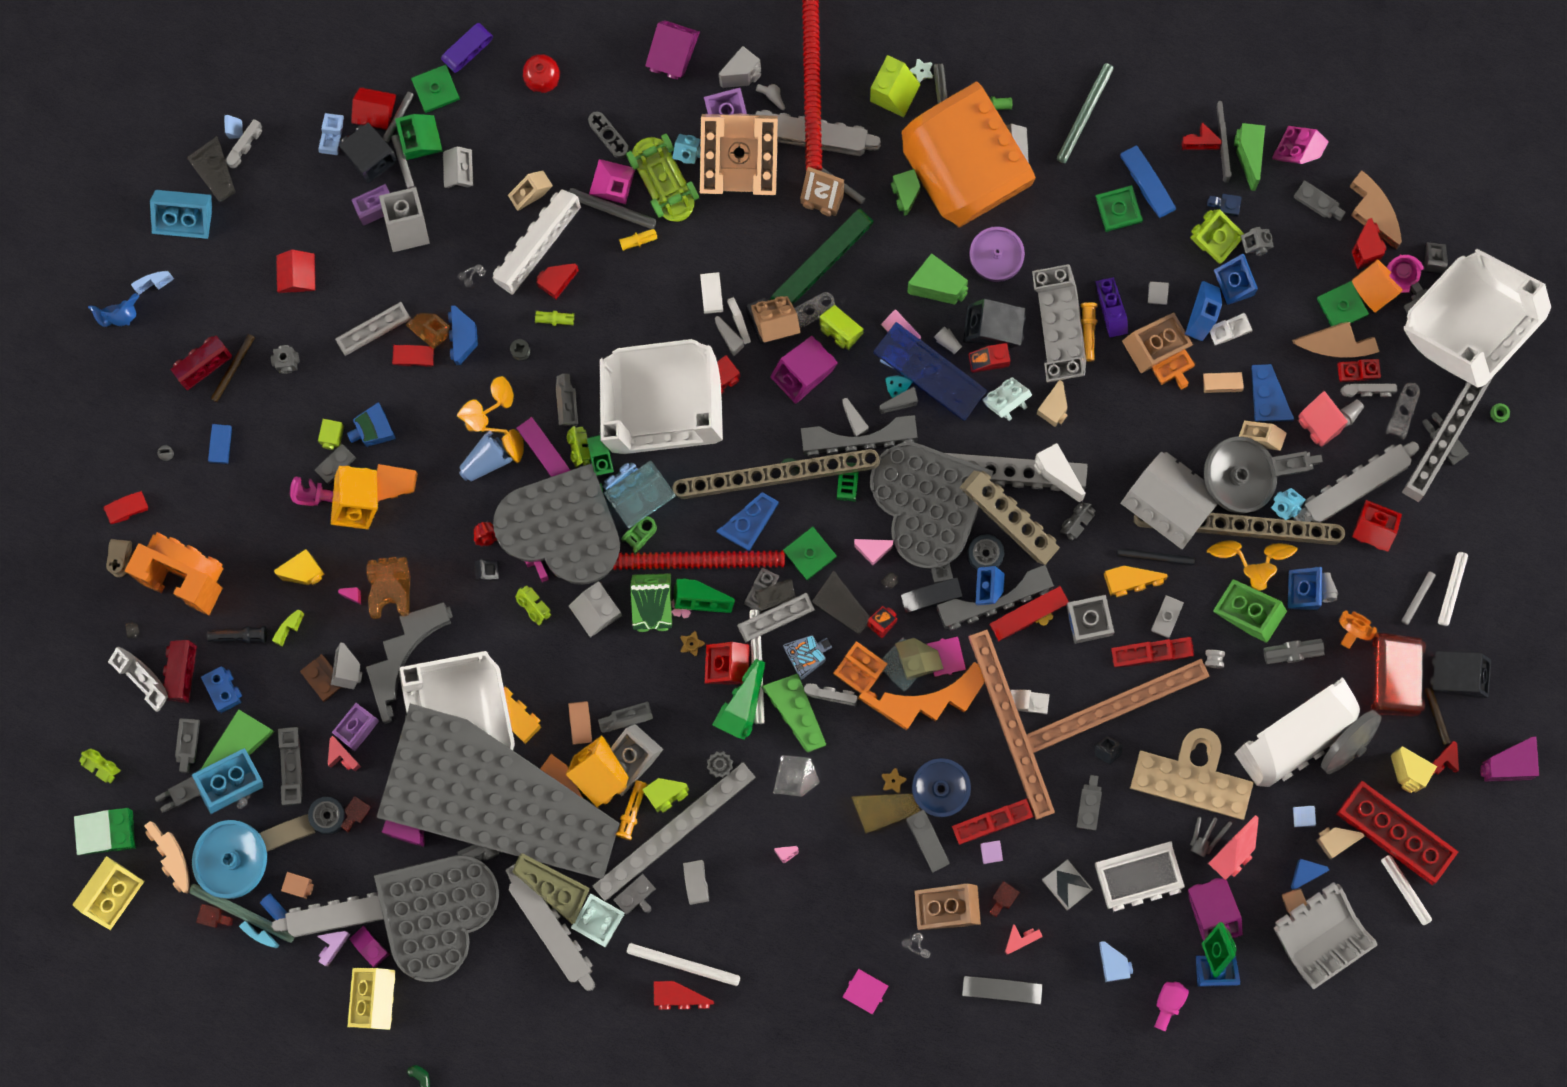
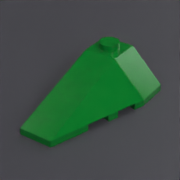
[712,659,765,739]

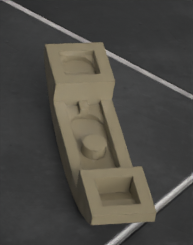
[259,814,315,852]

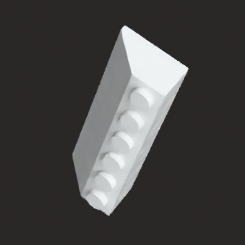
[493,189,581,295]

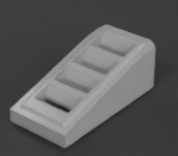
[715,316,744,356]
[843,398,868,437]

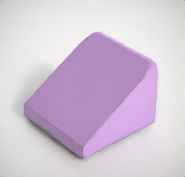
[980,840,1003,864]

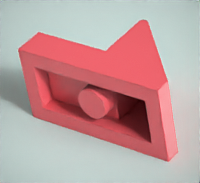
[328,736,361,771]
[1005,924,1043,955]

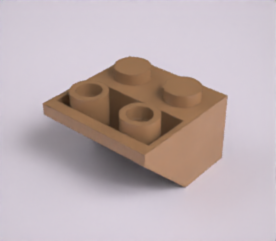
[751,296,800,342]

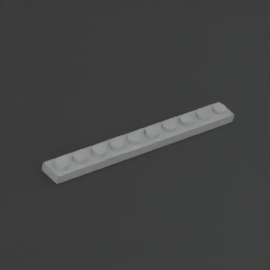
[593,763,756,901]

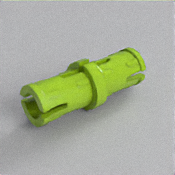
[535,311,574,326]

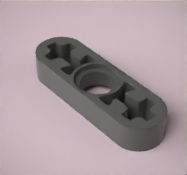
[588,112,629,159]

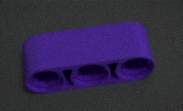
[441,23,493,73]

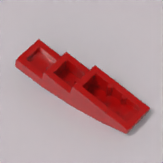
[990,586,1069,641]
[1111,637,1194,667]
[952,799,1034,845]

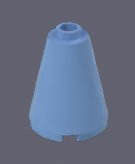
[459,431,513,481]

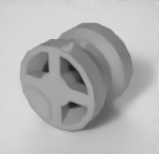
[1205,650,1225,668]

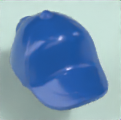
[88,293,139,327]

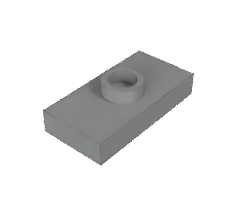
[1151,595,1184,639]

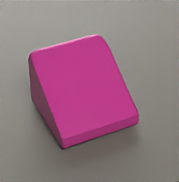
[338,587,361,605]

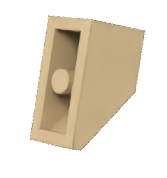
[508,171,553,211]
[1037,380,1068,427]
[1239,421,1287,451]
[1317,828,1364,859]

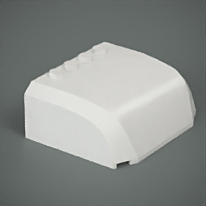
[1404,249,1551,387]
[600,339,723,454]
[399,651,515,750]
[1234,678,1360,787]

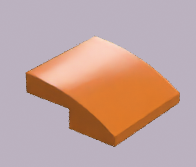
[1352,259,1403,313]
[833,641,887,694]

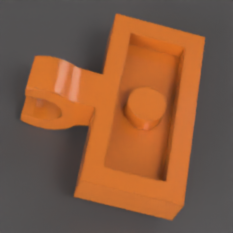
[1152,349,1195,390]

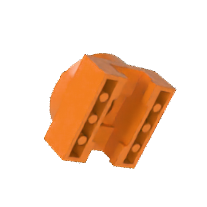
[125,532,223,615]

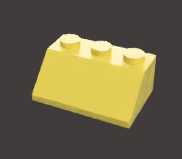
[1391,746,1437,793]
[73,856,144,930]
[348,968,395,1030]

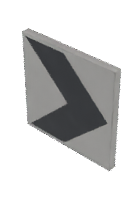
[1042,859,1093,910]

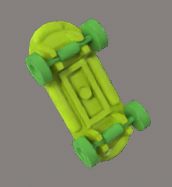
[626,134,699,222]

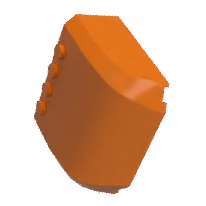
[902,82,1036,228]

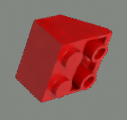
[1351,218,1386,269]

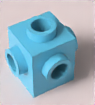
[672,134,701,164]
[1271,488,1306,520]

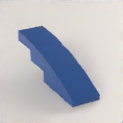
[1120,145,1176,218]

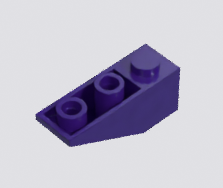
[1095,277,1128,337]

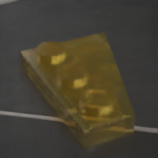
[852,794,920,834]

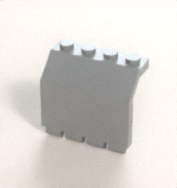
[1121,452,1217,550]
[1274,882,1378,989]

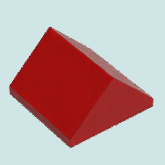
[351,87,397,130]
[276,250,316,293]

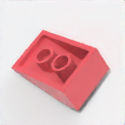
[1298,391,1348,447]
[1208,815,1258,880]

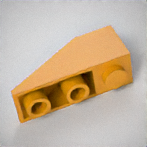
[1104,566,1168,597]
[504,687,541,744]

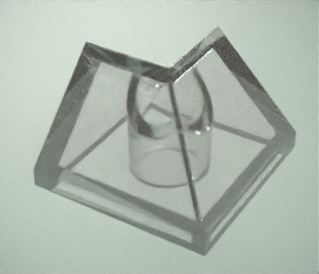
[773,755,820,797]

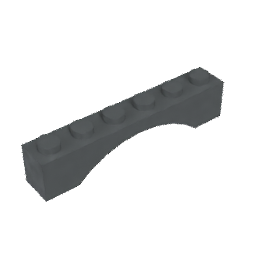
[801,415,918,457]
[937,565,1054,631]

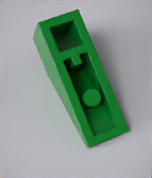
[673,578,735,613]

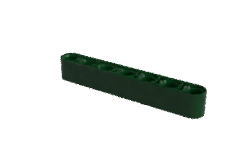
[770,209,874,305]

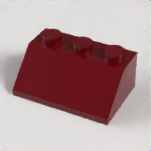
[171,335,233,391]
[162,640,197,703]

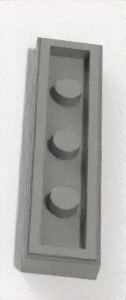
[335,302,411,356]
[737,593,815,643]

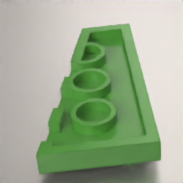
[761,674,826,753]

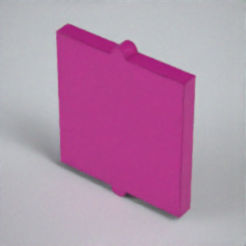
[927,637,966,677]
[843,969,888,1014]

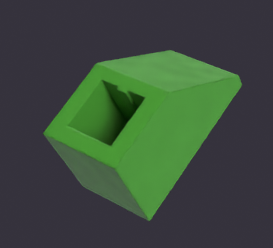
[890,169,920,216]

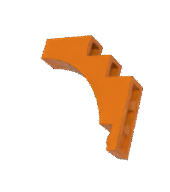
[858,662,985,730]

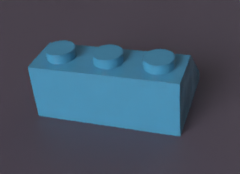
[150,190,212,239]
[192,748,263,814]

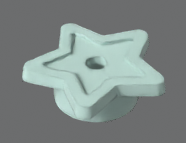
[910,59,933,83]

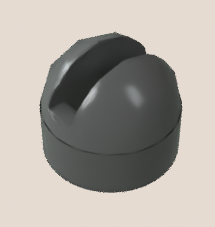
[157,445,174,461]

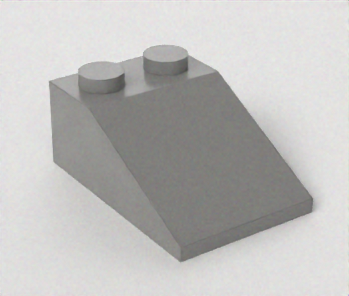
[611,724,663,796]

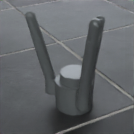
[1190,817,1232,857]

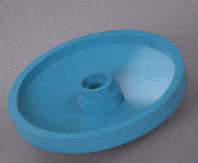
[192,820,267,899]

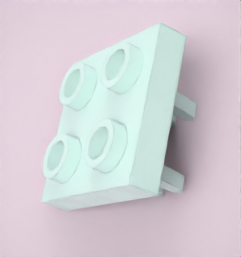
[982,377,1032,421]
[571,894,625,948]

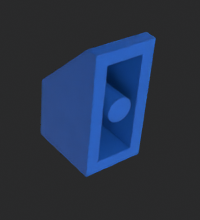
[976,566,1005,605]

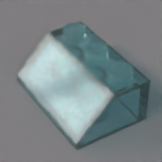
[604,461,676,528]

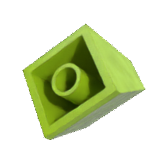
[870,55,920,117]

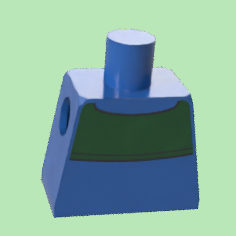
[347,403,396,446]

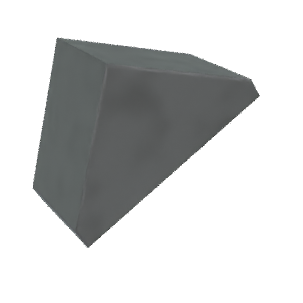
[1423,242,1448,273]

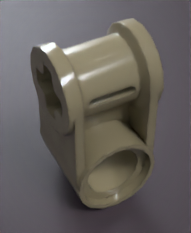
[106,539,132,577]

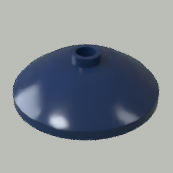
[912,758,971,817]

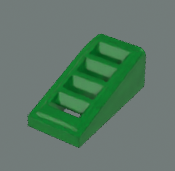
[837,462,859,502]

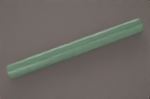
[1057,63,1113,163]
[189,884,295,943]

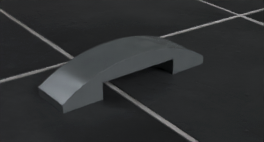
[278,727,302,805]
[962,976,1042,1004]

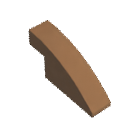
[1350,171,1402,249]
[1292,321,1379,357]

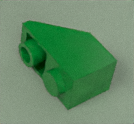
[587,435,614,476]

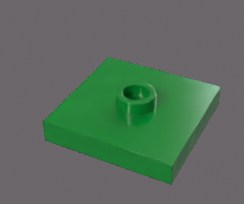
[411,65,460,113]
[1095,185,1143,232]
[1317,281,1369,326]
[784,527,837,580]

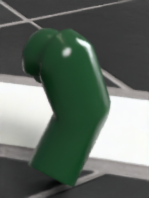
[407,1065,430,1087]

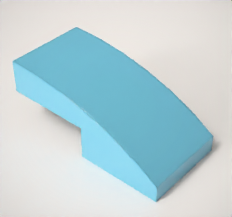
[239,921,279,948]

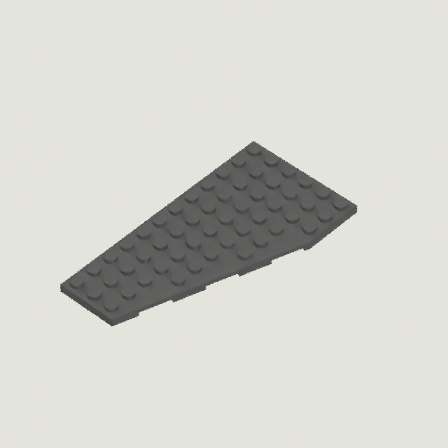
[377,703,620,879]

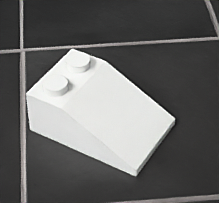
[1034,443,1085,502]

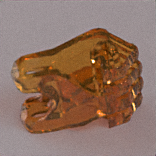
[367,557,410,619]

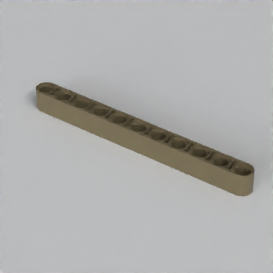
[673,449,880,499]
[1133,513,1345,545]

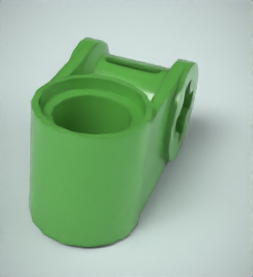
[621,516,657,553]

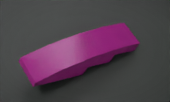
[517,417,571,477]

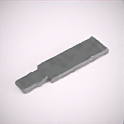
[1216,101,1232,182]

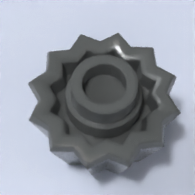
[706,751,733,778]

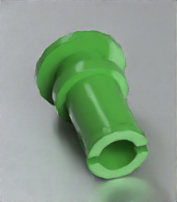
[990,97,1012,110]

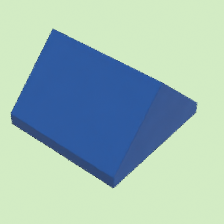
[1214,254,1258,305]
[1288,567,1322,610]
[1196,956,1240,987]

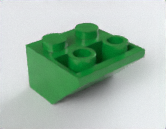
[395,114,443,160]

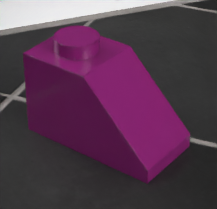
[349,926,390,967]

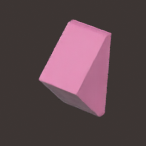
[854,539,893,565]

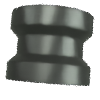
[510,339,530,361]

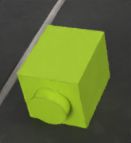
[318,419,344,450]

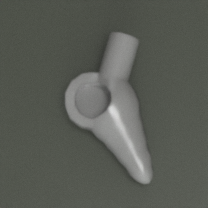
[756,84,785,110]

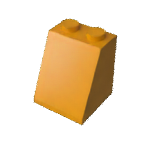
[331,466,378,529]
[566,735,629,807]

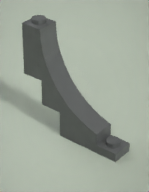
[366,602,453,724]

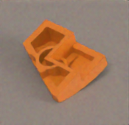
[377,464,418,502]

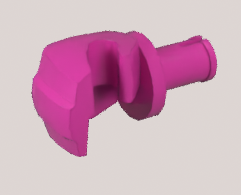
[290,476,333,506]
[1154,982,1189,1031]

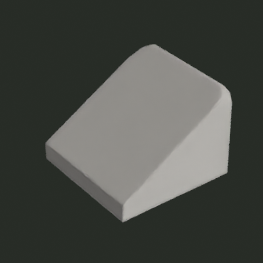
[1148,282,1169,305]

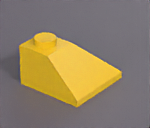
[274,549,325,585]

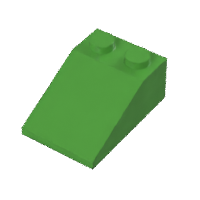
[1234,123,1265,191]
[1213,579,1287,643]

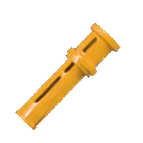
[1080,303,1098,361]
[616,780,647,840]

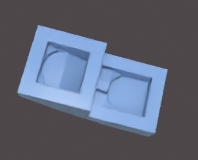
[319,113,344,155]
[131,271,174,295]

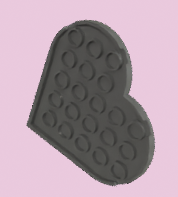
[870,442,993,569]
[493,463,620,584]
[374,855,499,982]

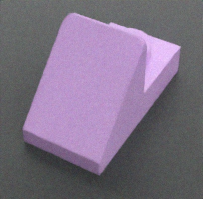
[318,931,350,967]

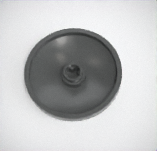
[1204,437,1277,513]
[1321,710,1381,774]

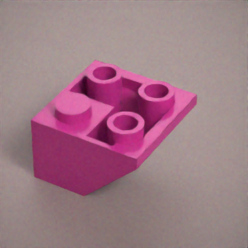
[1272,126,1328,164]
[589,159,635,204]

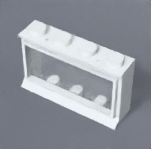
[1095,841,1185,912]

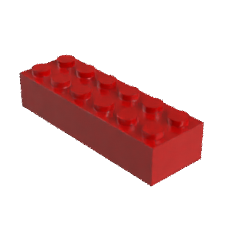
[1336,781,1458,885]

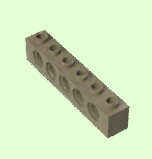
[959,470,1060,565]

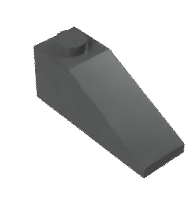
[906,810,950,873]

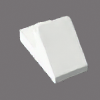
[1010,690,1049,715]

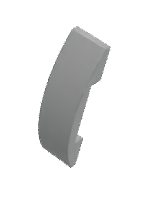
[108,647,168,712]

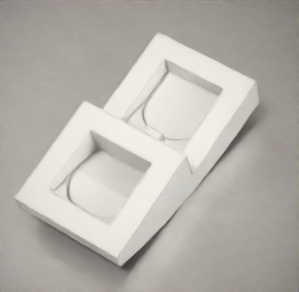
[700,273,723,314]
[1210,313,1252,345]

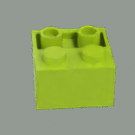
[820,305,863,350]
[642,778,689,812]

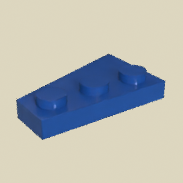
[1251,364,1294,422]
[716,492,779,551]

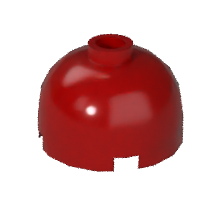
[523,54,560,93]

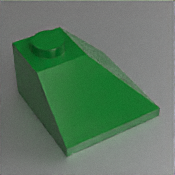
[1202,922,1237,977]

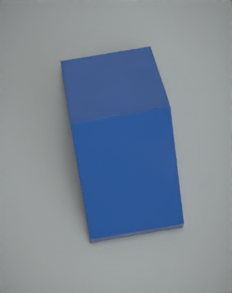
[1291,859,1329,890]

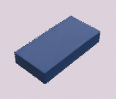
[208,424,232,464]

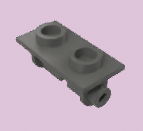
[1060,502,1096,541]

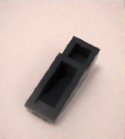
[901,578,962,614]

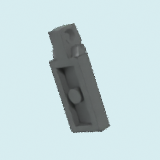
[1294,180,1346,221]
[556,374,578,427]
[1269,451,1323,477]
[598,702,653,733]
[175,718,200,773]
[1076,775,1102,831]

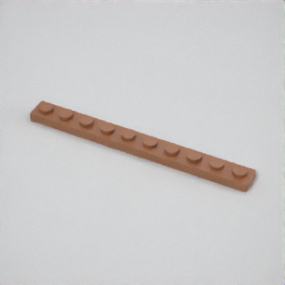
[968,630,1055,819]
[1027,659,1209,753]

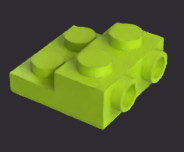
[1190,210,1244,263]

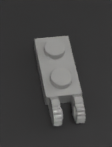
[226,119,262,169]
[1341,384,1397,397]
[804,683,858,706]

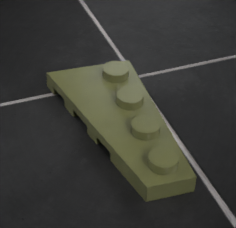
[512,853,590,924]

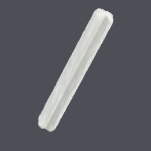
[1438,552,1468,626]
[1381,855,1432,925]

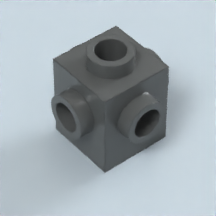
[1241,227,1274,256]
[271,345,299,374]

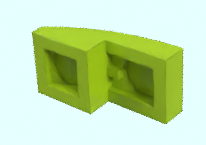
[272,610,304,646]

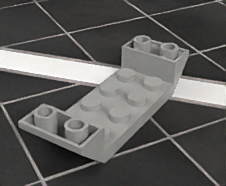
[1032,264,1086,382]

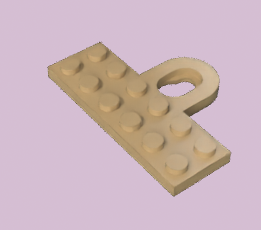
[1130,728,1254,820]

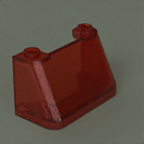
[1371,633,1426,716]

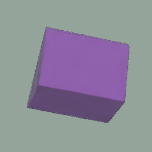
[704,88,747,115]
[352,184,390,226]
[332,703,379,751]

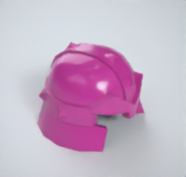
[1387,254,1424,292]

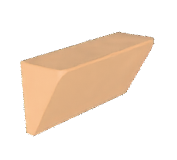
[1203,372,1244,393]

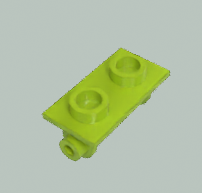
[567,426,591,468]
[515,586,551,626]
[79,749,121,783]

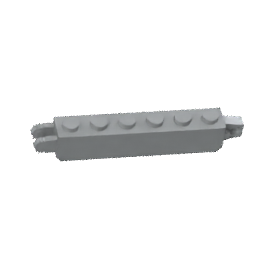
[748,110,881,156]
[1293,441,1419,523]
[506,864,595,991]
[271,892,384,937]

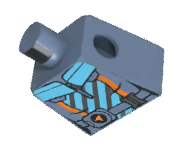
[783,635,832,680]

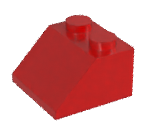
[1352,500,1402,551]
[705,642,749,684]

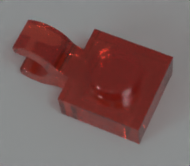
[341,796,371,833]
[990,881,1020,917]
[196,904,233,928]

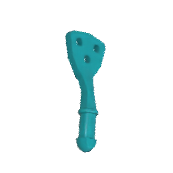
[885,364,942,398]

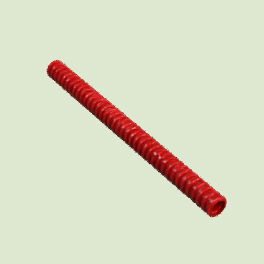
[802,0,822,171]
[613,550,785,570]

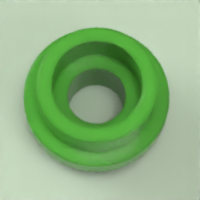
[1490,403,1510,423]

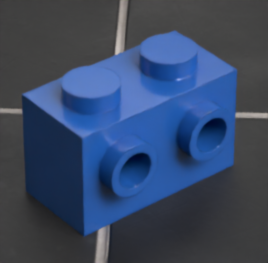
[201,666,242,713]

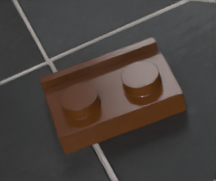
[300,654,342,702]

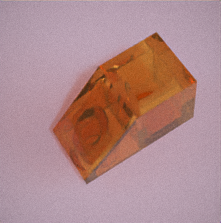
[406,313,449,349]

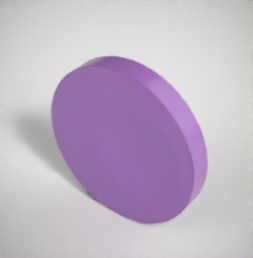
[969,227,1025,282]

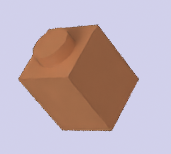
[281,872,314,899]

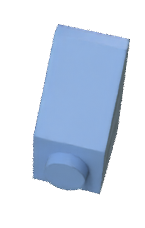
[1099,942,1133,982]

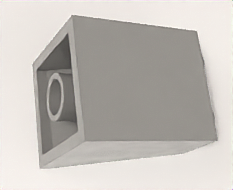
[379,187,430,252]

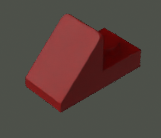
[1182,123,1221,150]
[1432,741,1459,775]

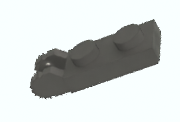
[1422,412,1469,466]
[155,777,200,813]

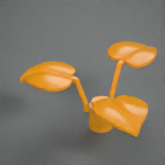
[457,376,524,463]
[1207,540,1297,591]

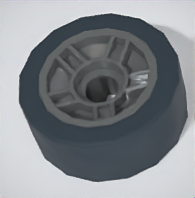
[968,534,1004,570]
[308,797,347,834]

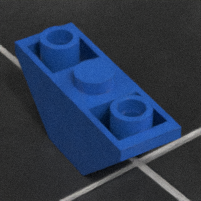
[1185,281,1222,341]
[448,306,478,365]

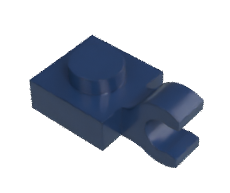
[1207,194,1241,217]

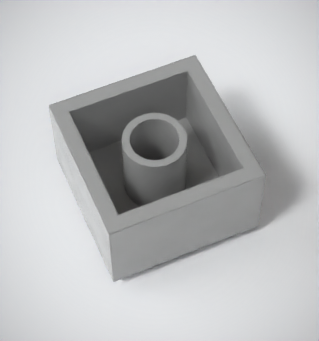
[1066,595,1114,644]

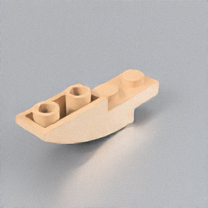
[145,821,190,894]

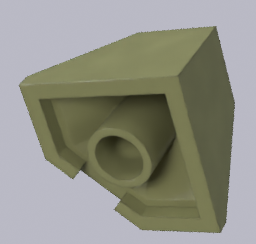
[895,638,944,680]

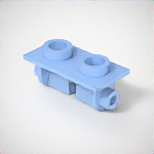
[602,462,641,497]

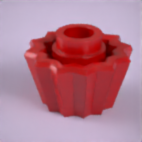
[474,522,497,546]

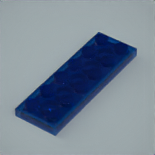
[873,322,987,421]

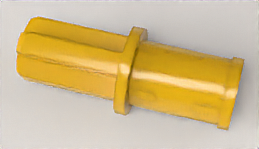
[619,229,657,251]

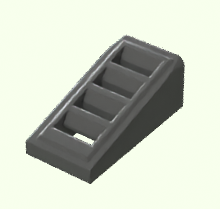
[879,387,918,414]

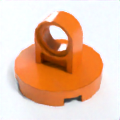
[1339,611,1377,649]

